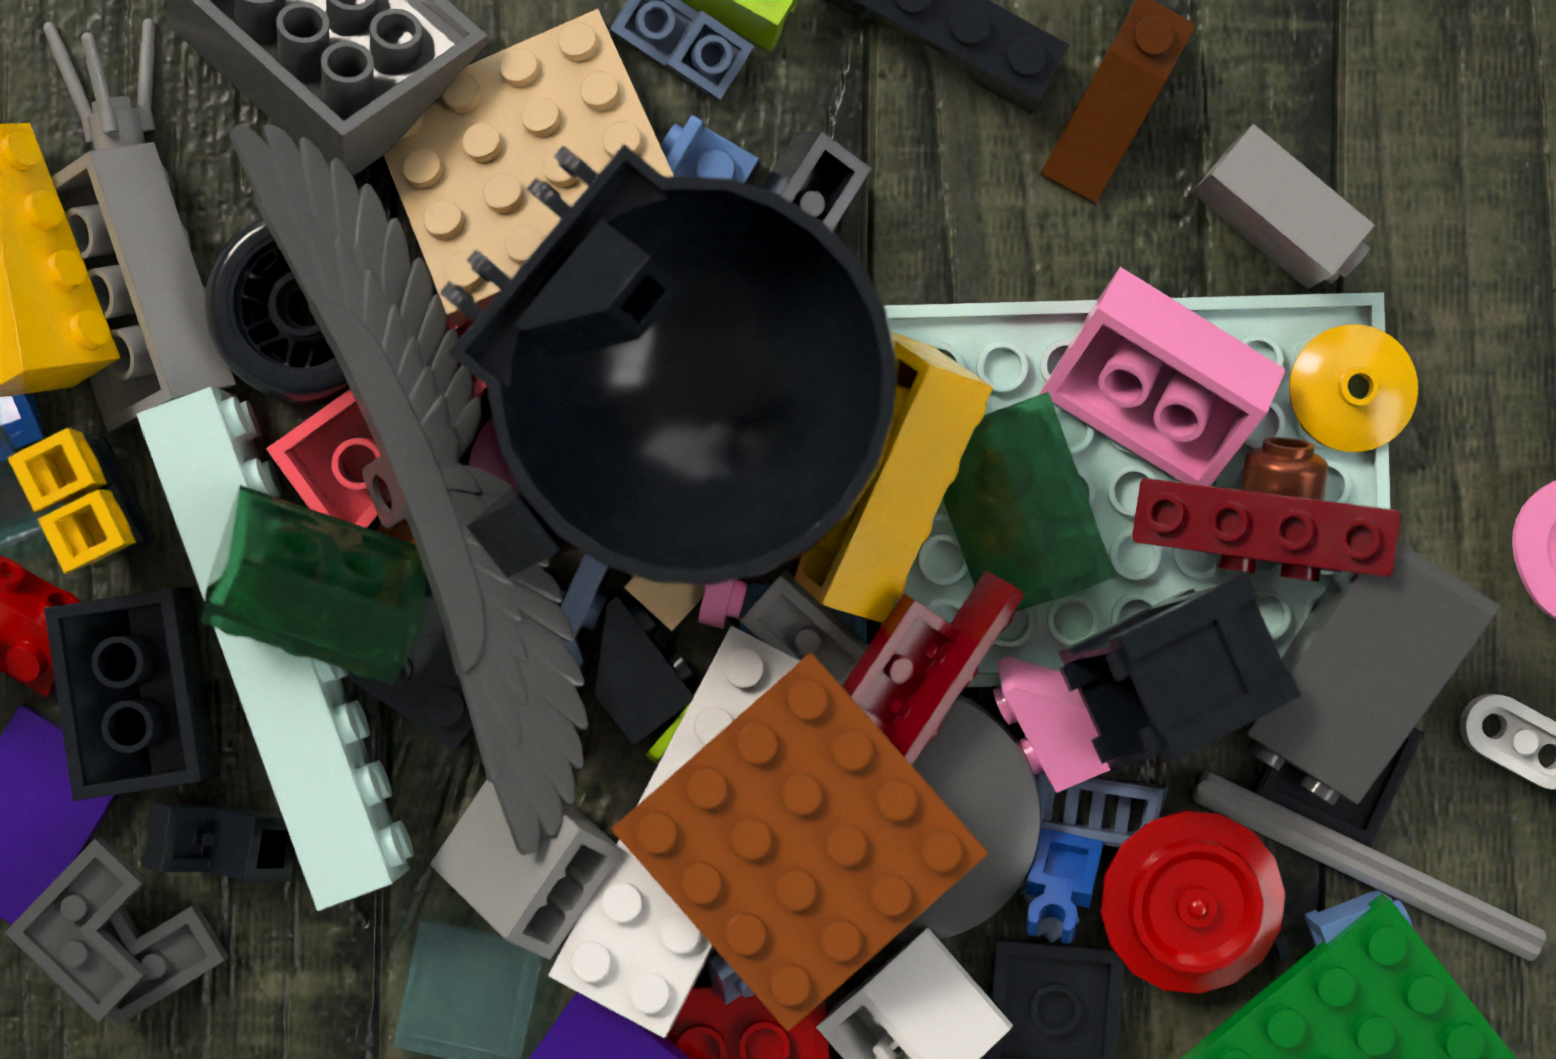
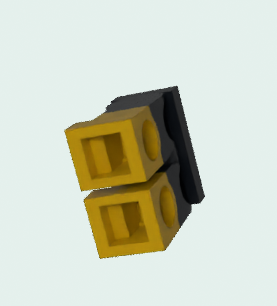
[8,428,157,573]

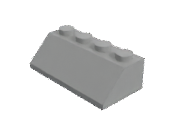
[51,142,236,433]

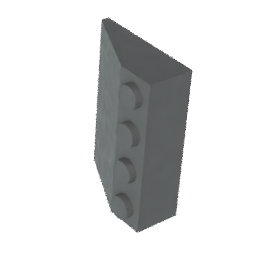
[167,0,488,176]

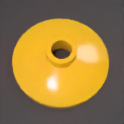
[1289,324,1418,452]

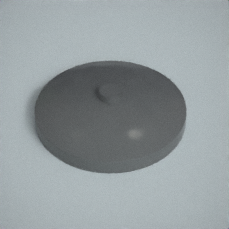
[893,694,1041,941]

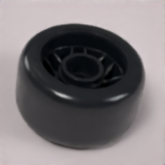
[205,216,350,405]

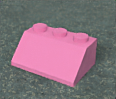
[1040,267,1286,486]

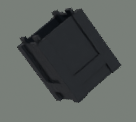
[1058,574,1301,771]

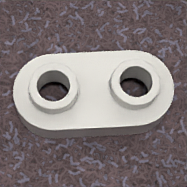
[1460,694,1556,789]

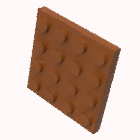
[611,652,989,1031]

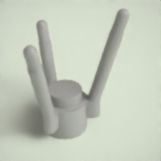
[43,19,156,150]

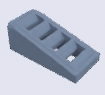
[1036,771,1168,847]

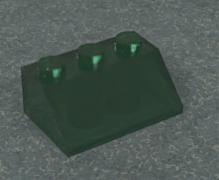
[942,392,1116,612]
[201,485,426,685]

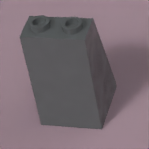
[1236,542,1501,806]

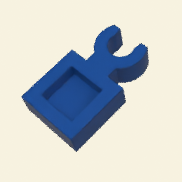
[1026,827,1104,944]

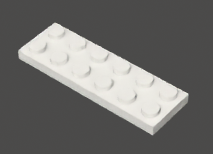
[548,626,844,1038]

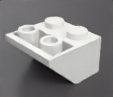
[816,927,1013,1059]

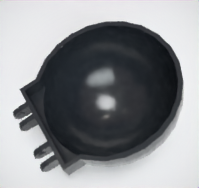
[439,144,898,586]

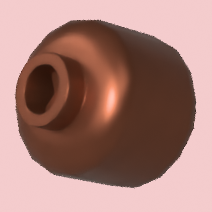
[1241,437,1328,501]

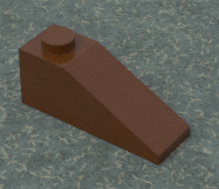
[1040,0,1197,205]

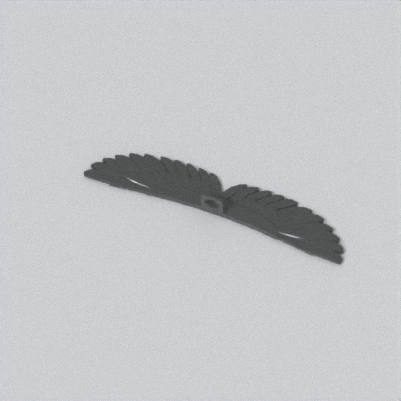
[230,124,588,856]

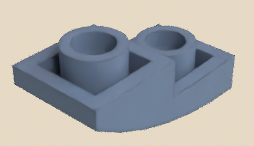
[608,0,754,100]

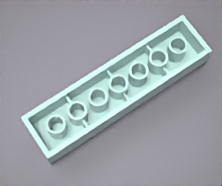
[137,387,414,911]

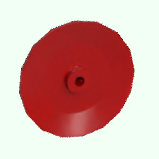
[1100,810,1285,994]

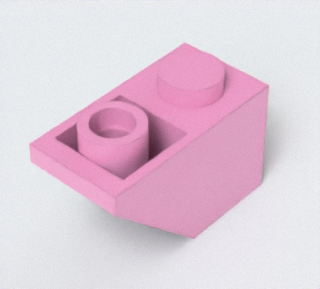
[993,656,1110,793]

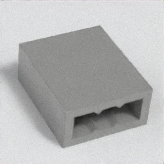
[1191,124,1375,289]
[430,779,624,960]

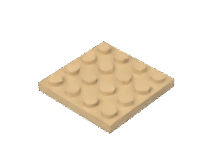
[384,9,674,326]

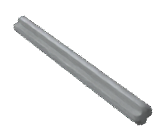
[1192,771,1546,961]

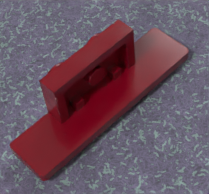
[1132,478,1402,582]
[842,571,1024,765]

